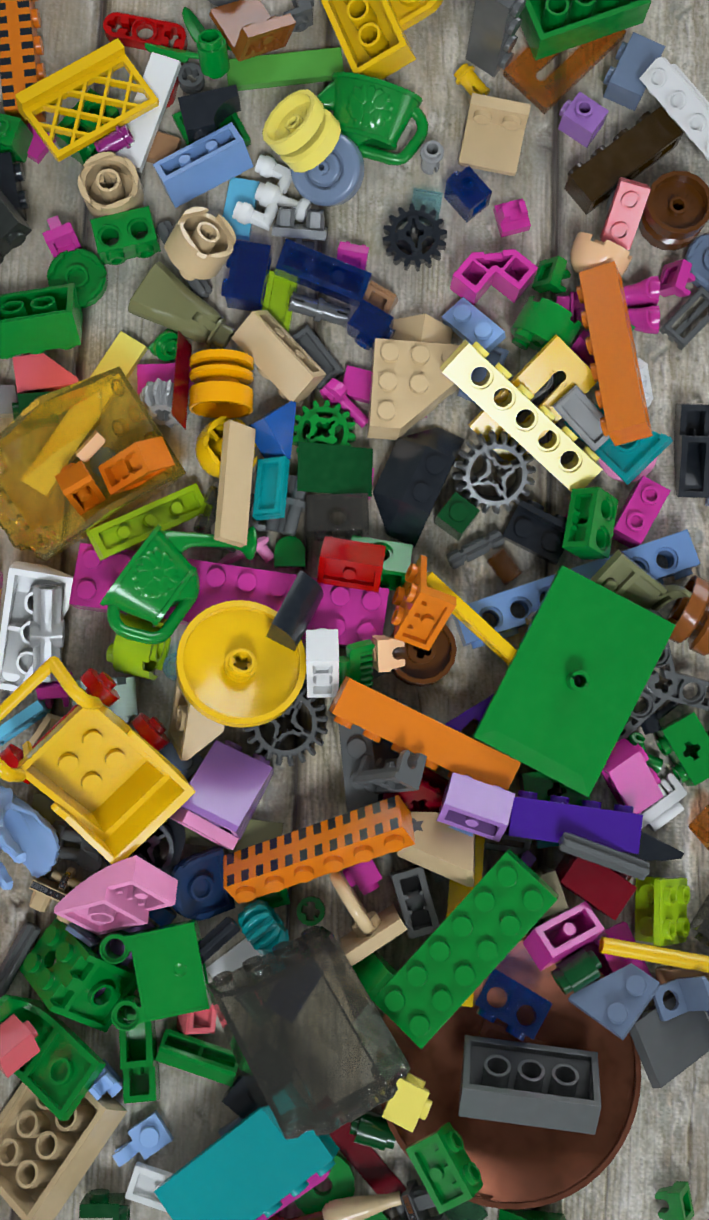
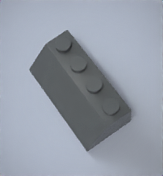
[466,0,526,77]
[338,698,400,813]
[458,1035,601,1135]

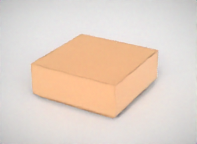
[75,431,105,463]

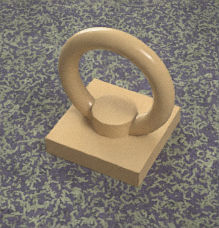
[329,871,408,966]

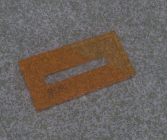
[503,30,627,114]

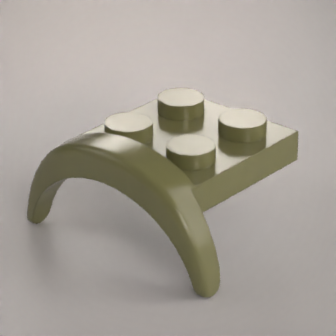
[590,549,692,611]

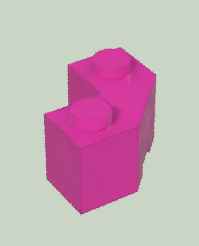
[450,249,538,305]

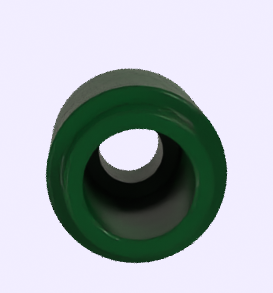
[551,947,602,995]
[349,1109,396,1151]

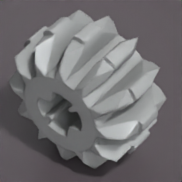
[138,378,190,428]

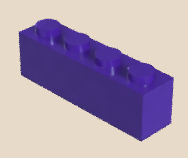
[505,790,643,854]

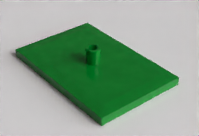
[472,565,676,797]

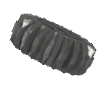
[452,431,536,514]
[244,686,328,766]

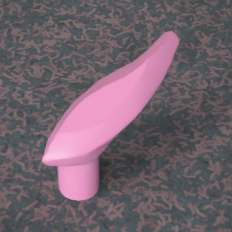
[218,536,274,565]

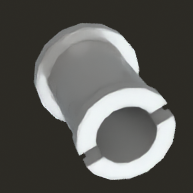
[420,140,444,175]

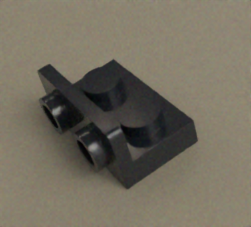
[502,500,567,565]

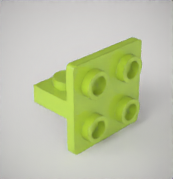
[635,876,691,947]

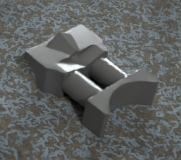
[52,820,103,872]

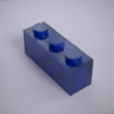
[274,239,372,307]

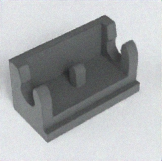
[352,750,427,794]

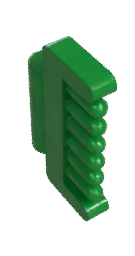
[339,639,375,689]

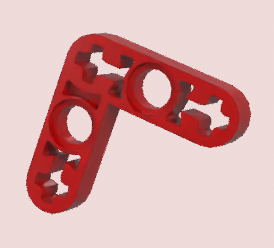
[103,12,188,108]

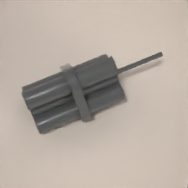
[265,470,306,537]

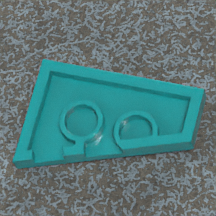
[564,404,673,485]

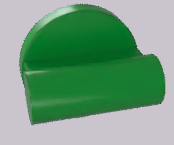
[147,328,178,361]

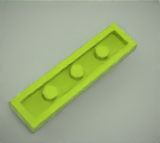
[86,483,209,561]

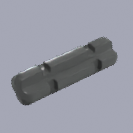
[446,529,505,569]

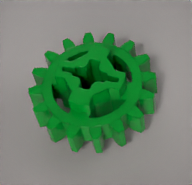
[292,400,356,455]

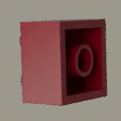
[555,853,637,921]

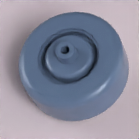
[291,133,365,207]

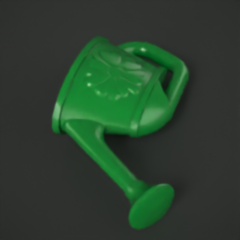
[262,72,429,166]
[100,524,257,644]

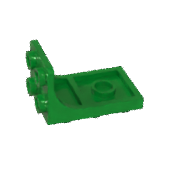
[0,995,106,1121]

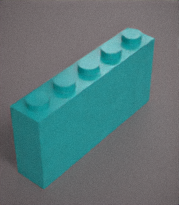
[154,1082,339,1220]

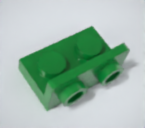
[405,1122,483,1214]

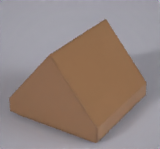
[360,280,398,321]

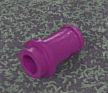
[94,125,135,153]

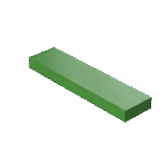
[227,47,344,91]

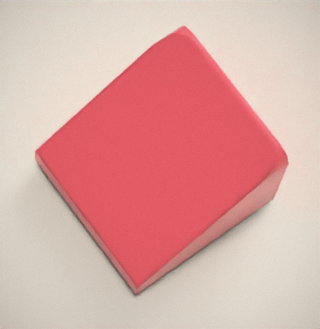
[177,999,218,1034]

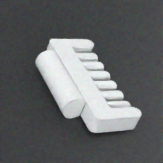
[639,773,687,832]

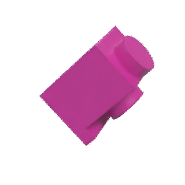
[342,859,383,896]

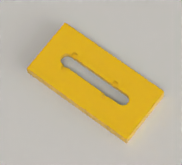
[468,335,597,461]

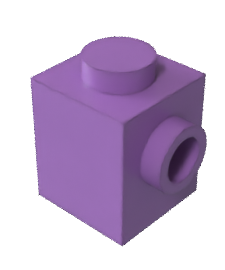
[558,91,609,148]

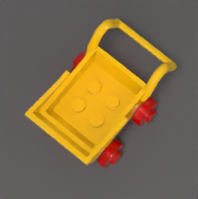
[0,656,196,864]

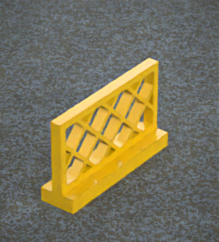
[15,38,159,162]

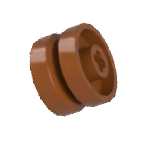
[667,575,709,656]

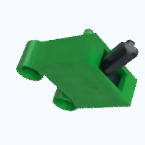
[100,916,240,1031]

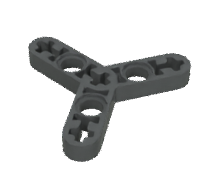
[617,608,709,741]

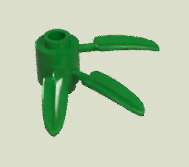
[144,7,232,79]

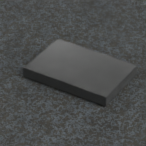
[629,993,709,1088]

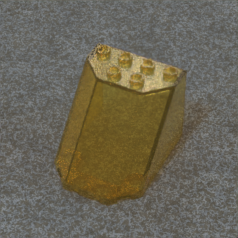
[0,366,186,561]

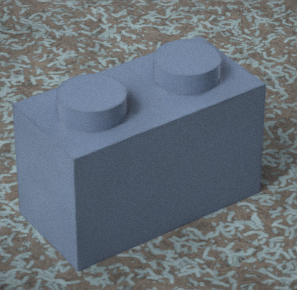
[603,32,666,111]

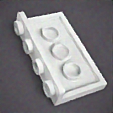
[639,57,709,161]

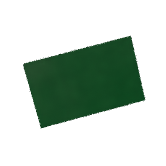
[297,441,373,497]

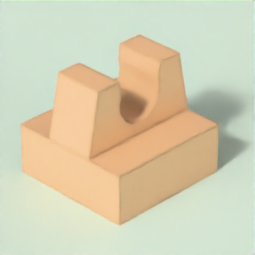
[372,635,405,672]

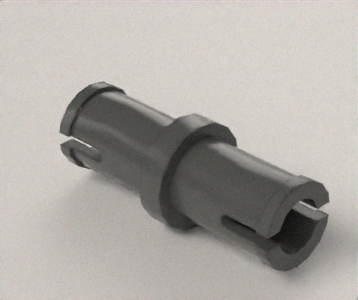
[288,292,351,328]

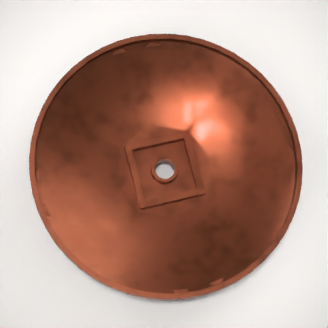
[375,931,641,1209]

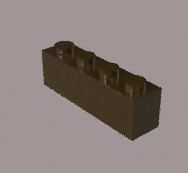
[564,106,684,215]

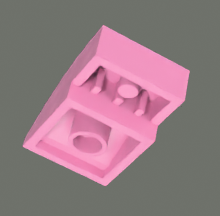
[54,855,178,935]

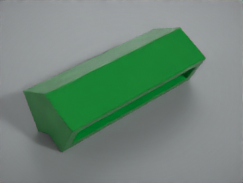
[155,1028,243,1087]

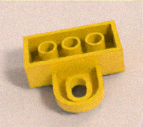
[321,0,443,80]

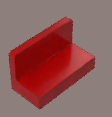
[317,537,386,592]

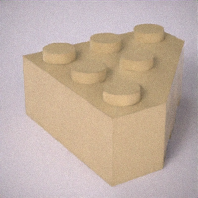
[367,338,460,440]

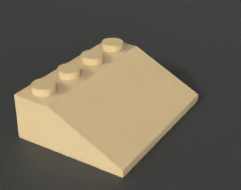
[0,1082,127,1220]

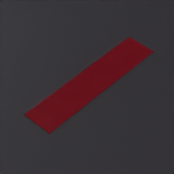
[171,330,192,430]
[312,1096,407,1209]

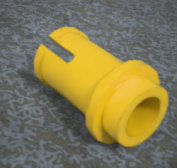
[454,63,490,96]

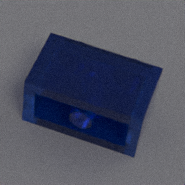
[221,240,273,311]

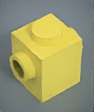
[382,1073,433,1133]

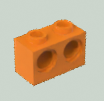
[98,436,175,495]

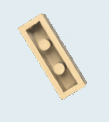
[231,310,327,402]

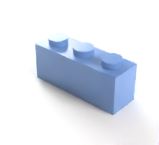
[153,122,254,208]

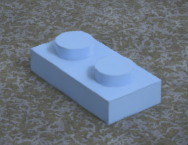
[442,297,506,353]

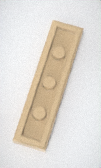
[214,420,256,547]

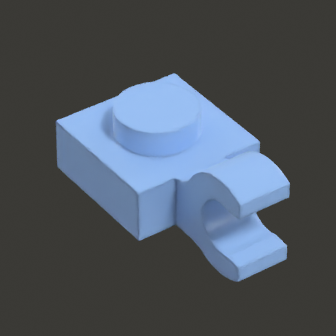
[88,1059,123,1101]
[112,1110,173,1167]

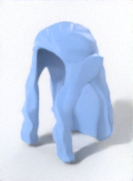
[0,786,60,890]

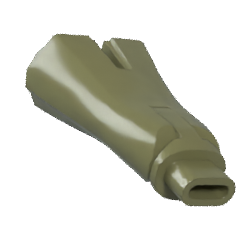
[128,261,235,349]

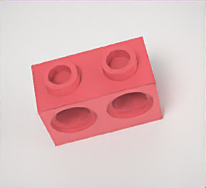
[600,177,651,250]

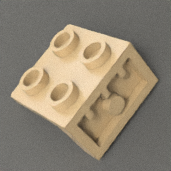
[458,93,531,176]

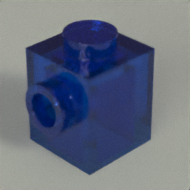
[444,166,492,223]
[347,299,396,350]

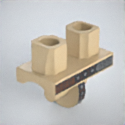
[29,867,82,924]

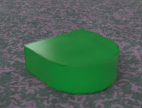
[274,536,305,568]

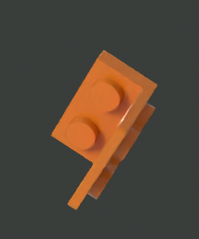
[391,555,456,651]

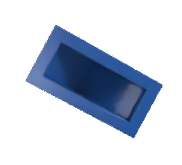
[248,401,296,459]

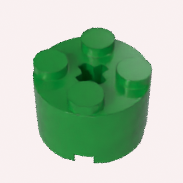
[510,296,582,352]

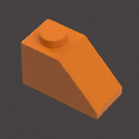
[55,460,107,516]

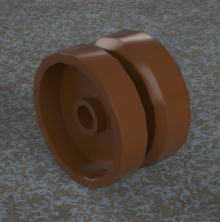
[638,171,709,251]
[390,624,457,687]

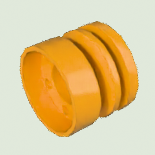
[189,349,254,419]

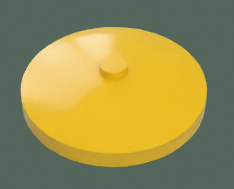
[176,600,306,728]

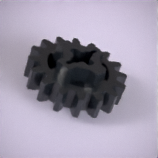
[383,203,447,272]

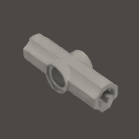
[29,584,65,683]

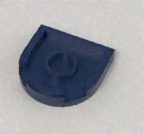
[170,846,236,921]

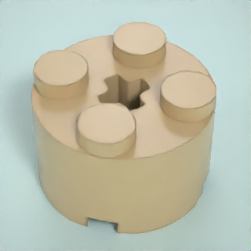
[78,152,144,218]
[164,207,236,281]

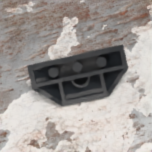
[373,427,465,548]

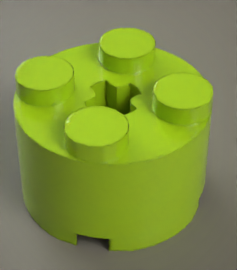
[106,613,171,680]

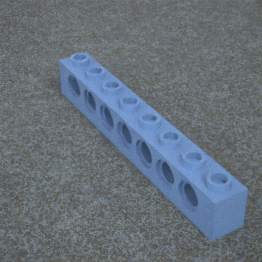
[452,529,700,649]

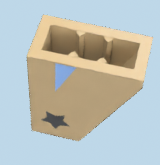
[397,812,476,887]

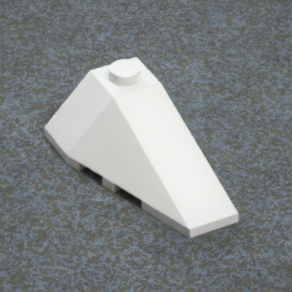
[0,561,74,691]

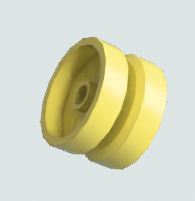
[262,89,341,173]

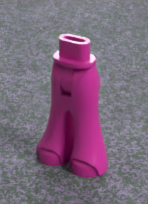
[556,276,660,334]

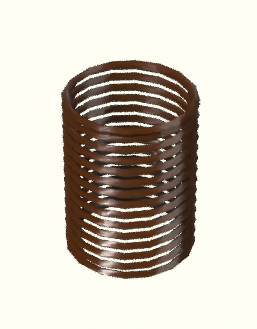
[486,548,523,586]

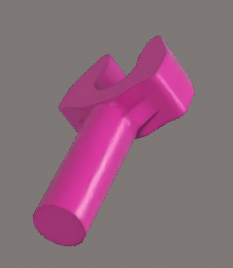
[320,378,368,428]

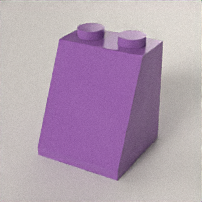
[180,740,274,841]

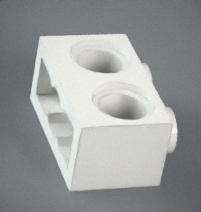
[306,628,339,698]

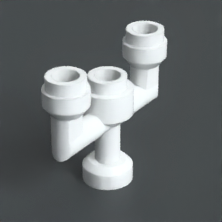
[232,154,311,231]

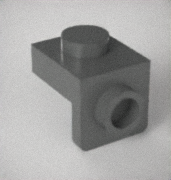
[283,0,314,32]

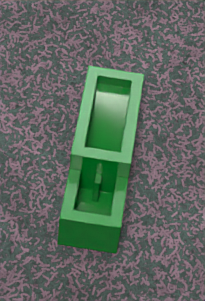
[118,1001,160,1104]

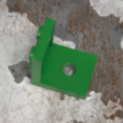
[19,916,138,1033]

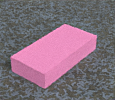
[170,808,239,850]

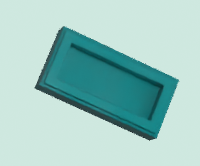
[252,456,290,520]

